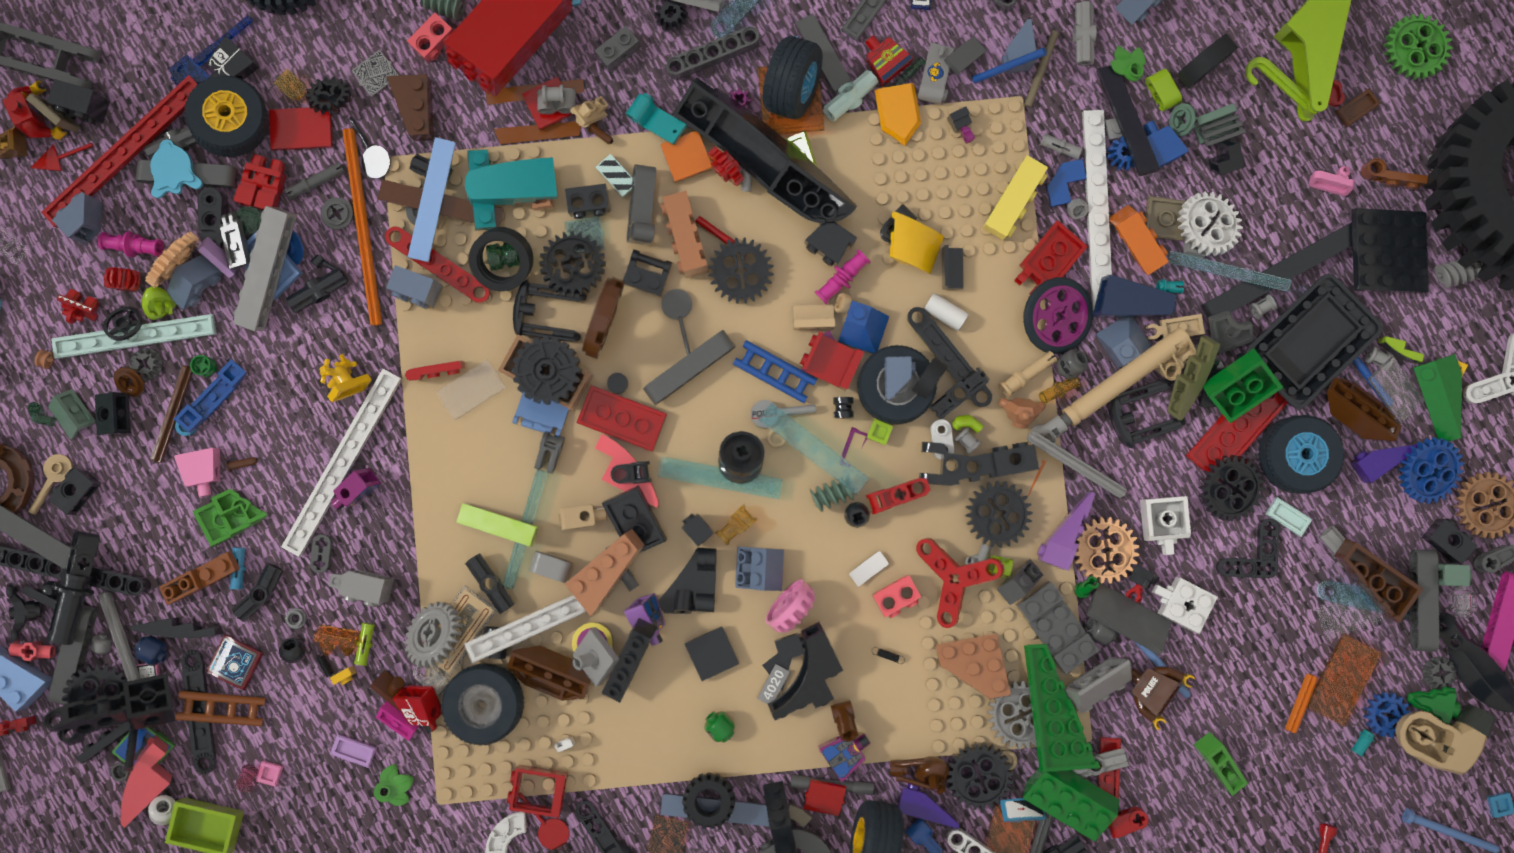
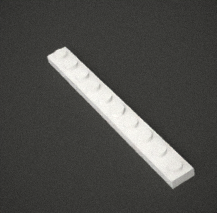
[1082,110,1112,311]
[281,369,402,557]

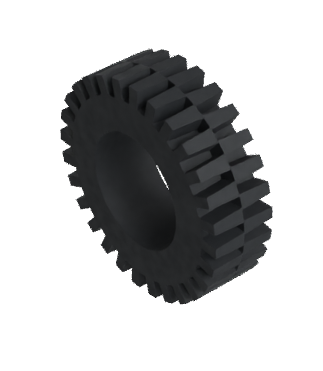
[1424,79,1514,291]

